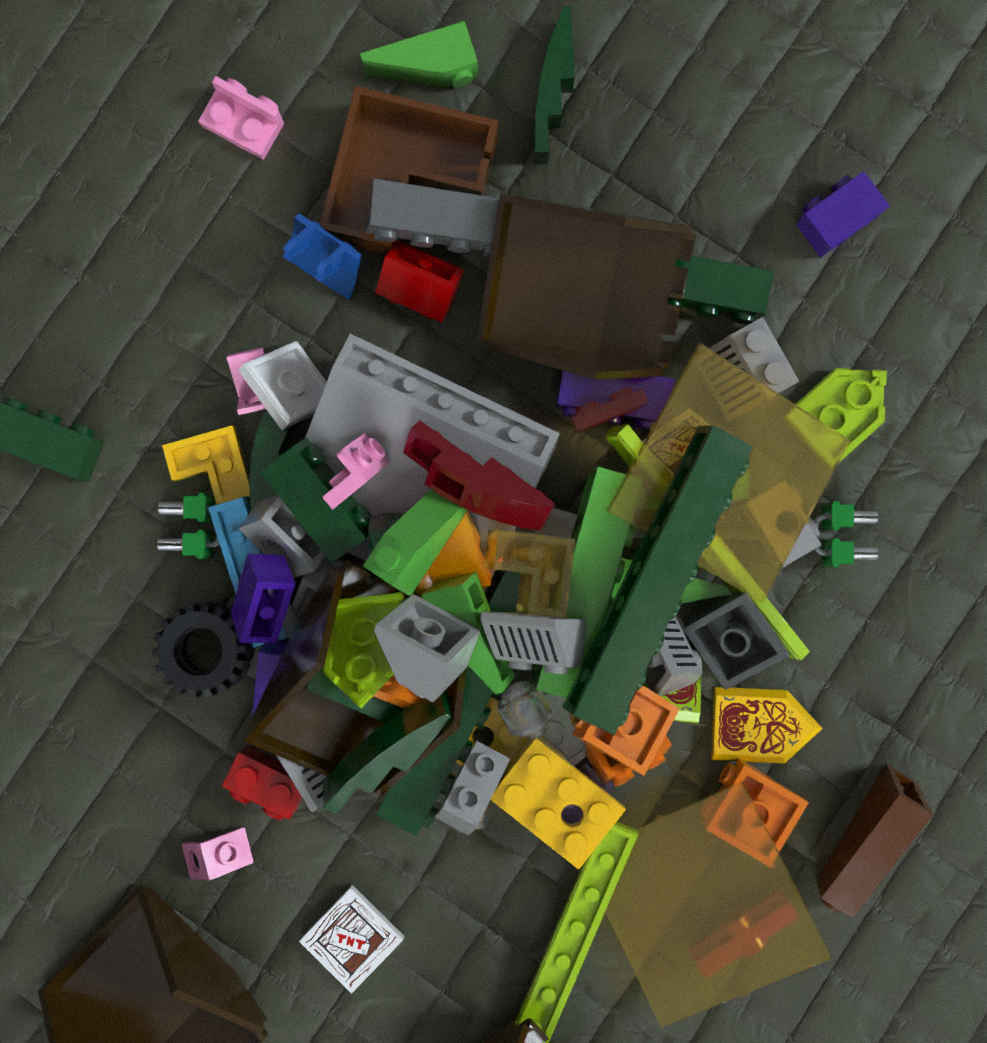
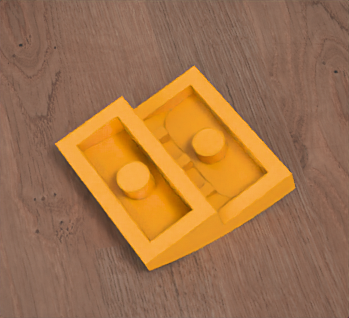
[415,510,492,596]

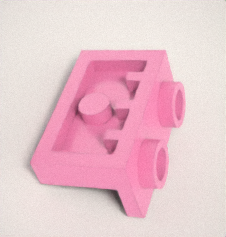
[198,76,284,160]
[322,433,389,509]

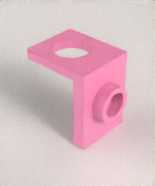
[227,347,266,415]
[182,828,253,881]

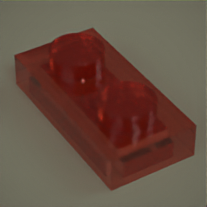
[570,387,649,435]

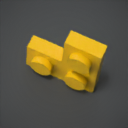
[162,425,250,505]

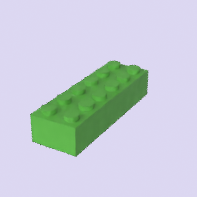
[532,466,646,698]

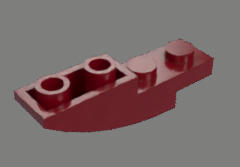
[403,420,555,530]

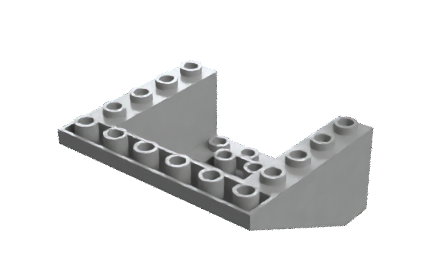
[305,334,560,594]

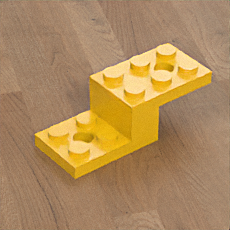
[456,695,626,869]

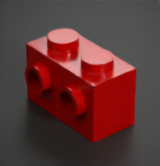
[375,240,465,322]
[222,746,303,820]

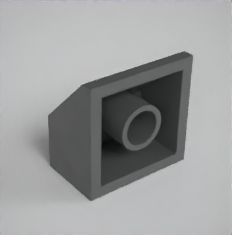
[683,591,789,690]

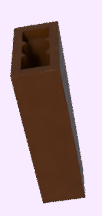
[817,764,933,918]

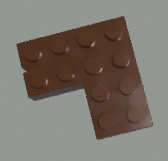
[320,86,499,255]

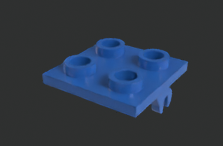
[282,213,361,300]

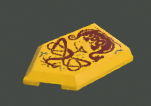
[711,687,823,763]

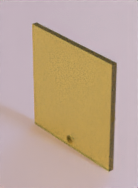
[606,344,851,603]
[605,781,832,1028]

